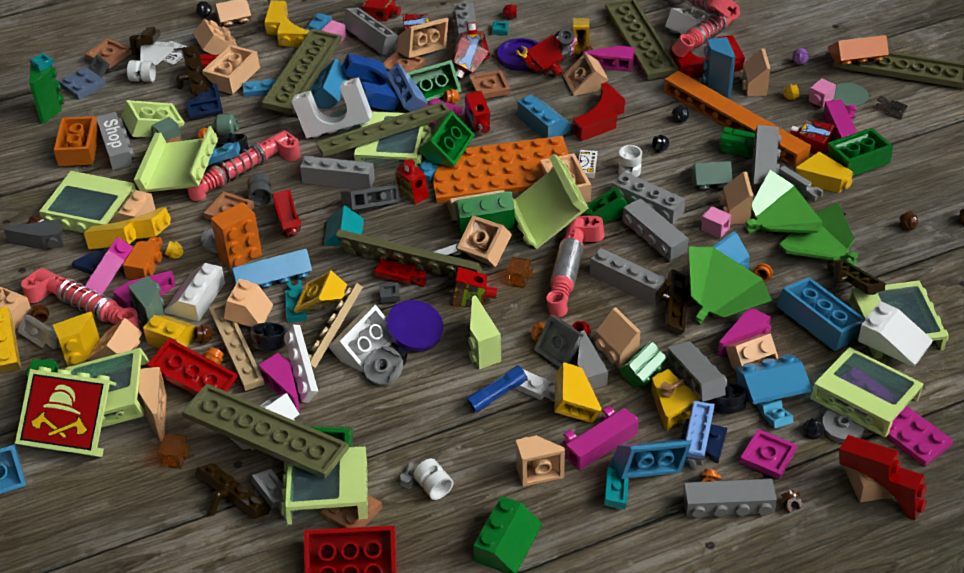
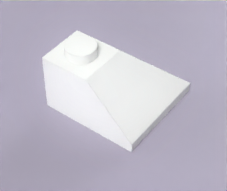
[140,41,174,65]

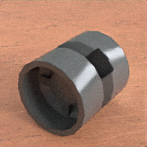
[247,173,272,206]

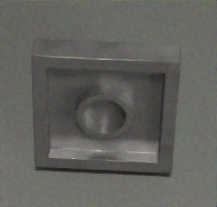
[534,315,584,368]

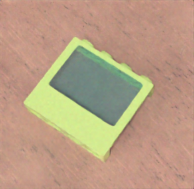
[354,112,429,168]
[39,171,136,233]
[849,281,949,359]
[810,347,924,437]
[65,348,149,427]
[282,446,368,525]

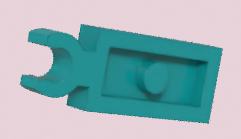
[285,280,307,323]
[603,457,629,510]

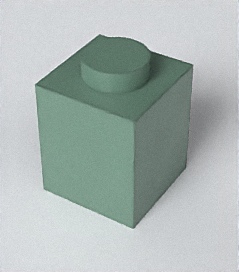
[152,117,181,141]

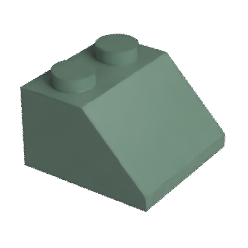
[689,161,732,189]
[128,276,165,325]

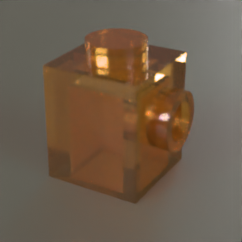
[506,256,533,289]
[157,434,190,469]

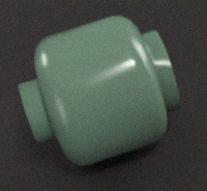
[212,114,238,136]

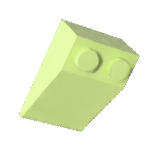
[121,100,184,138]
[468,295,501,369]

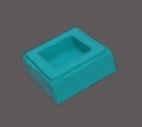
[492,21,509,36]
[29,53,54,71]

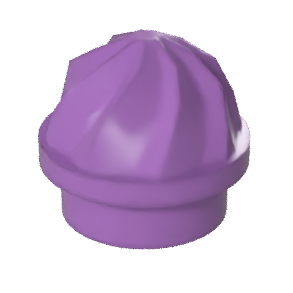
[792,48,809,65]

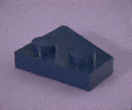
[186,84,223,120]
[72,247,110,275]
[681,418,727,463]

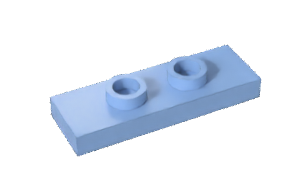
[685,401,714,460]

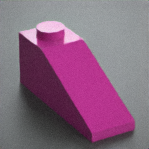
[583,46,635,72]
[85,237,133,294]
[113,271,176,308]
[718,308,771,357]
[259,353,300,411]

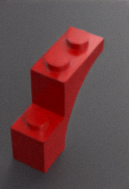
[272,190,301,237]

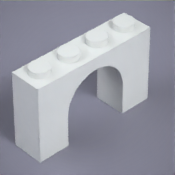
[292,77,373,138]

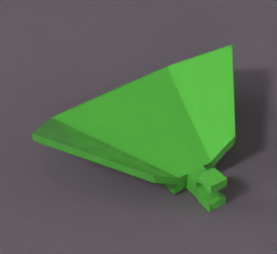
[745,170,822,234]
[779,203,858,266]
[688,246,772,325]

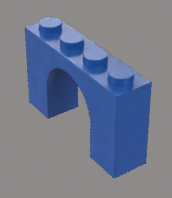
[341,53,401,112]

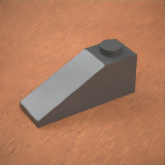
[340,184,400,210]
[4,219,64,250]

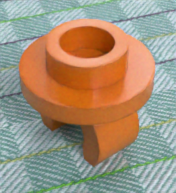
[699,469,721,482]

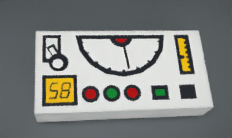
[579,150,598,178]

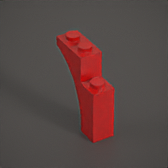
[572,82,626,142]
[839,435,927,520]

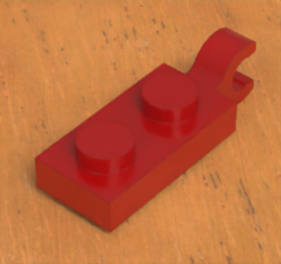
[374,259,427,287]

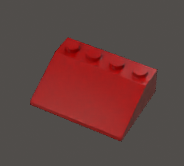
[304,525,397,573]

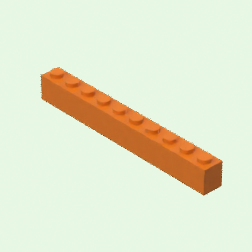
[664,70,811,168]

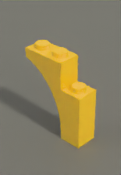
[265,1,310,47]
[83,207,171,250]

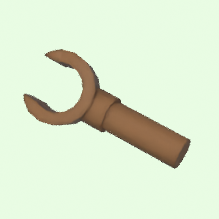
[659,379,686,398]

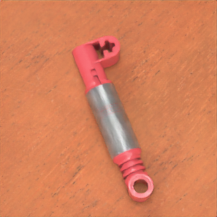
[546,216,605,318]

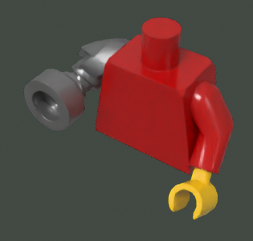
[516,28,575,77]

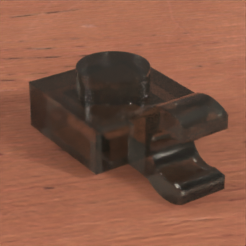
[875,96,908,120]

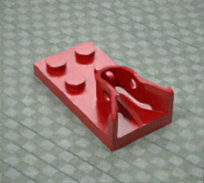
[147,338,239,396]

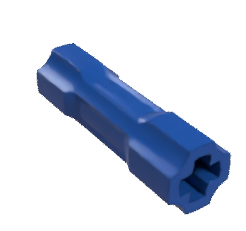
[467,365,528,413]

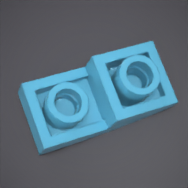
[755,399,794,429]

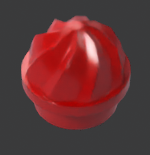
[503,4,517,20]
[572,321,591,337]

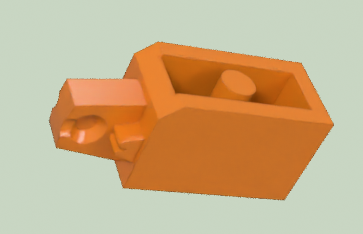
[123,237,163,280]

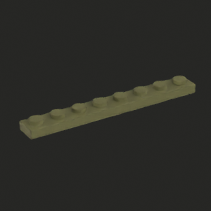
[316,101,450,157]

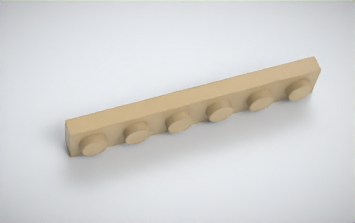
[308,283,363,370]
[209,302,265,391]

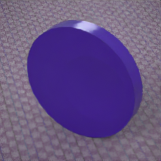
[497,38,538,71]
[386,300,443,352]

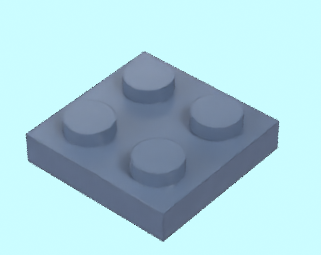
[59,67,106,100]

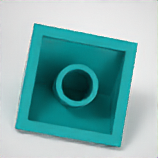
[324,205,364,246]

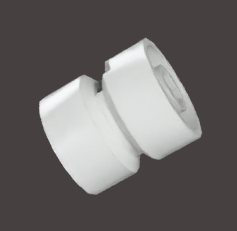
[127,60,156,82]
[618,145,642,177]
[413,459,453,500]

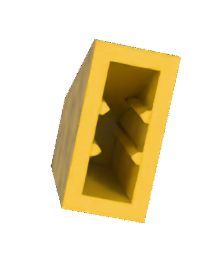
[573,18,589,54]
[795,152,853,193]
[554,362,601,424]
[651,369,700,431]

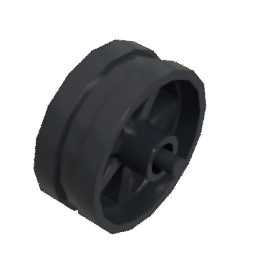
[216,133,249,154]
[251,322,286,351]
[708,383,746,413]

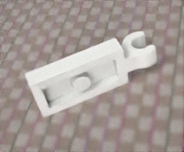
[515,369,555,402]

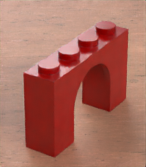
[670,35,745,78]

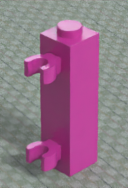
[823,100,863,141]
[563,406,639,471]

